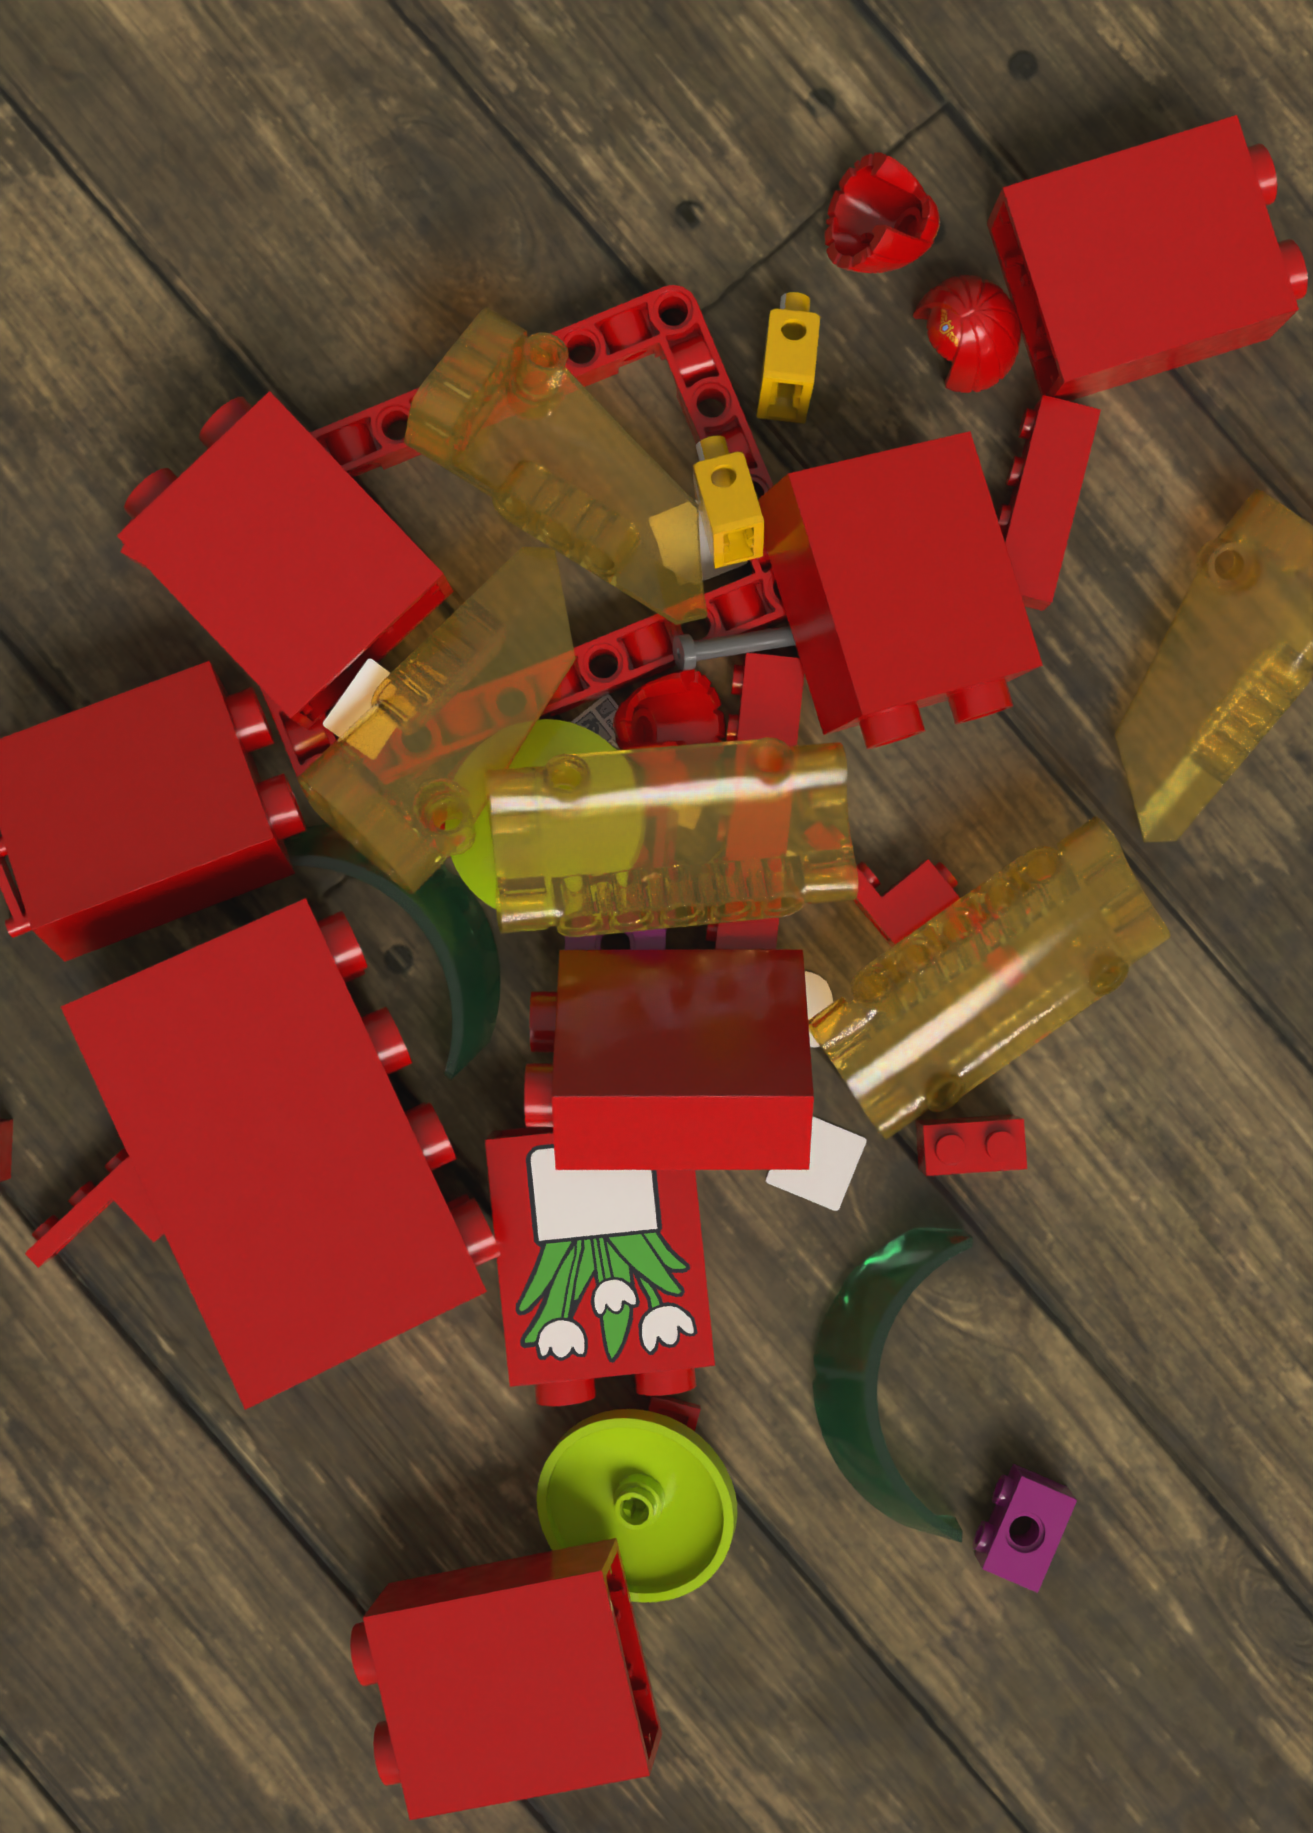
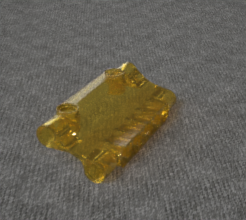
[484,737,858,937]
[808,816,1171,1140]

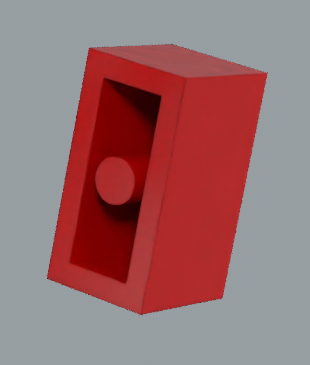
[915,1114,1027,1176]

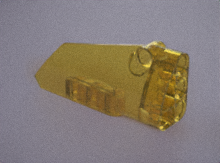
[404,307,707,625]
[1114,488,1313,842]
[297,547,576,894]

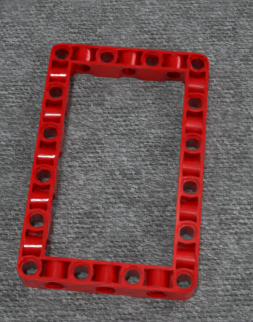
[260,285,788,807]

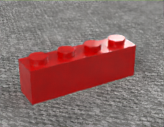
[997,395,1101,611]

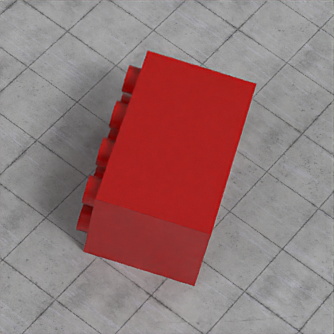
[61,898,501,1410]

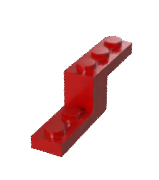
[799,820,1024,988]
[25,1148,165,1268]

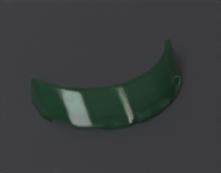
[283,824,501,1081]
[812,1228,973,1542]

